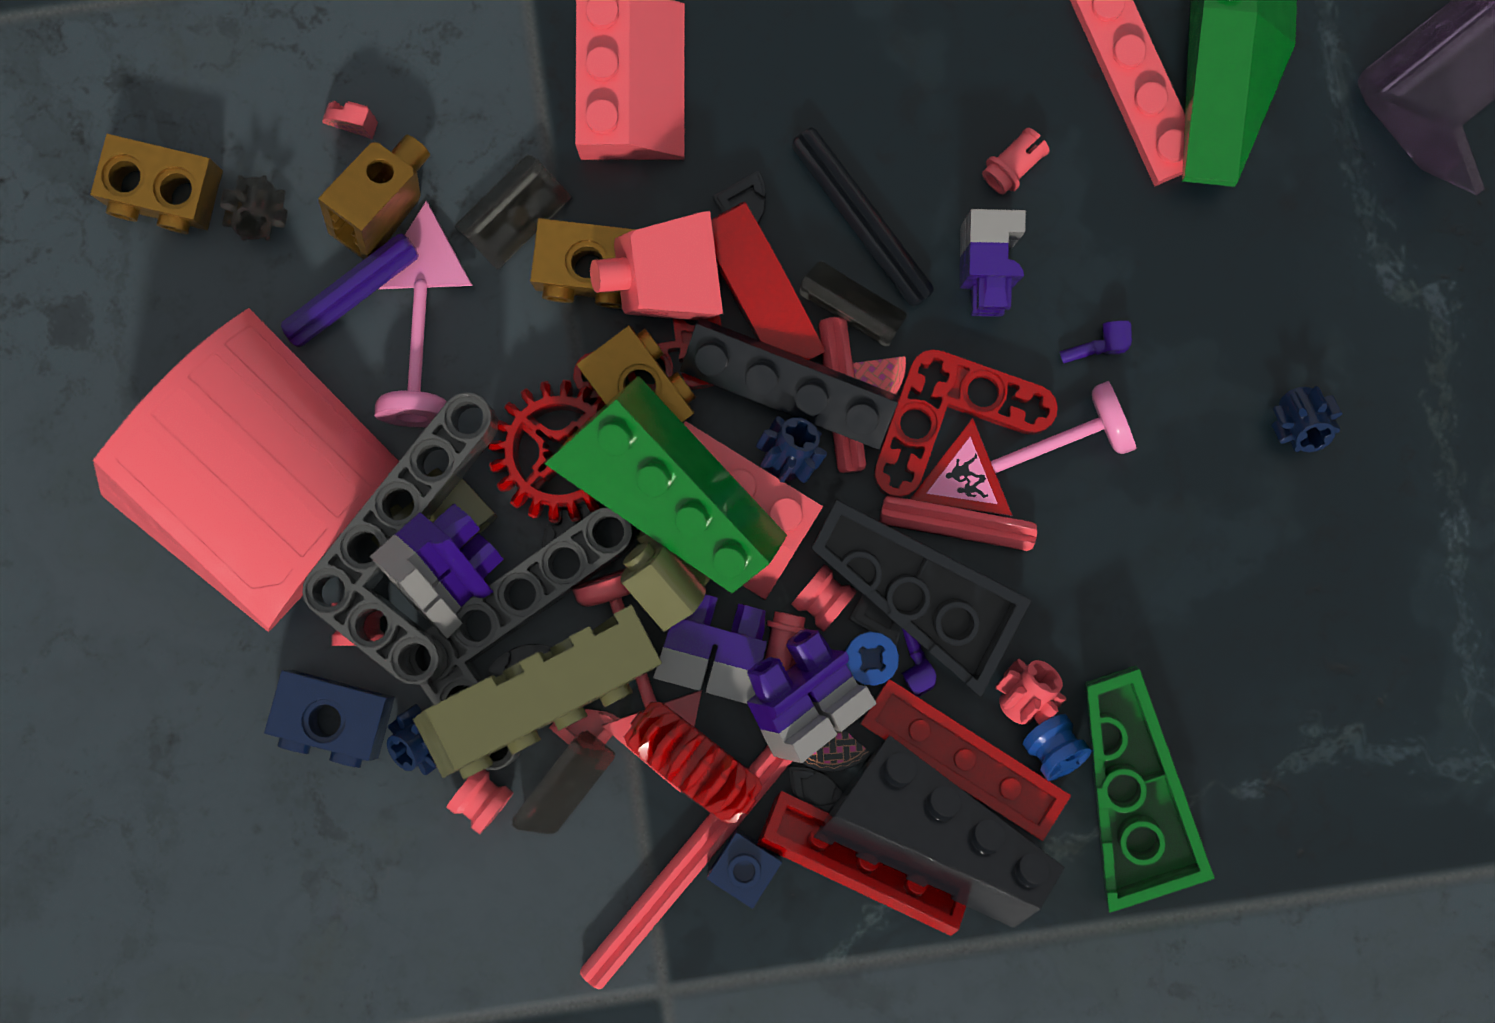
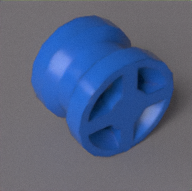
[845,632,899,686]
[1023,714,1092,781]

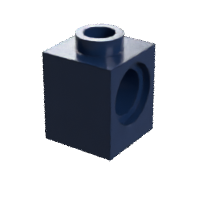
[706,827,782,909]

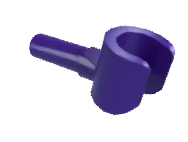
[1059,321,1132,364]
[901,628,936,697]

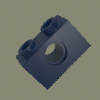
[264,670,395,768]

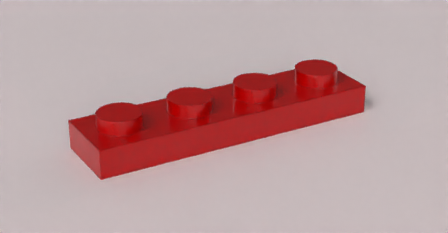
[859,679,1071,841]
[757,791,966,936]

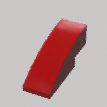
[711,202,825,360]

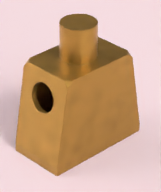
[318,135,430,260]

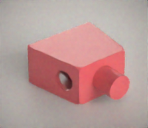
[590,211,723,320]

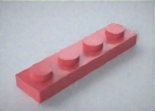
[1070,0,1185,186]

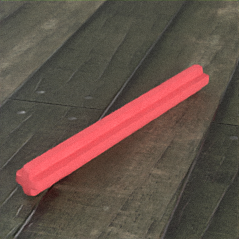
[580,745,792,990]

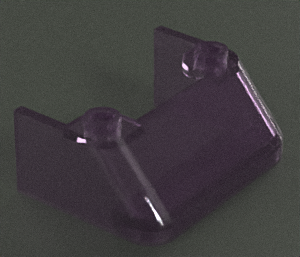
[1358,0,1495,196]

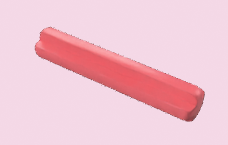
[818,317,866,473]
[880,496,1037,551]

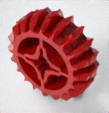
[488,380,606,524]
[624,702,762,823]

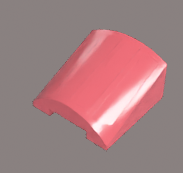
[93,308,399,632]

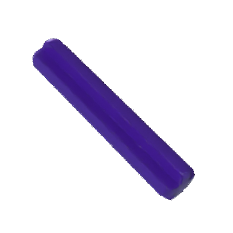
[281,233,419,347]

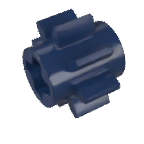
[1271,386,1342,452]
[756,416,827,483]
[387,704,437,775]

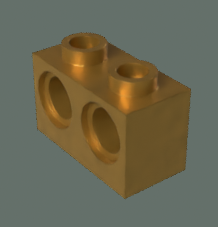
[90,134,223,234]

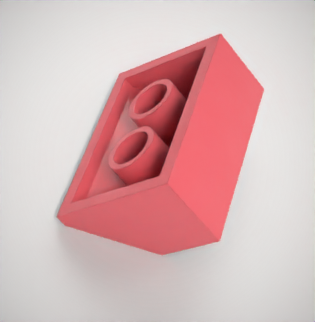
[575,0,685,160]
[684,421,823,600]

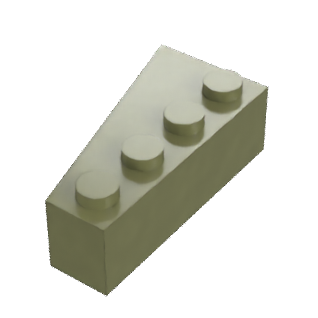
[413,605,662,780]

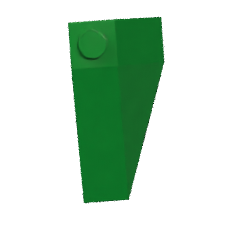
[1182,0,1297,187]

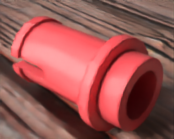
[982,128,1050,195]
[765,611,807,671]

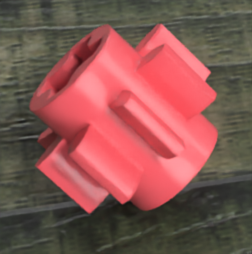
[995,659,1066,725]

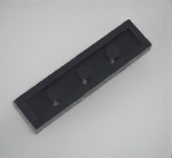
[680,318,900,450]

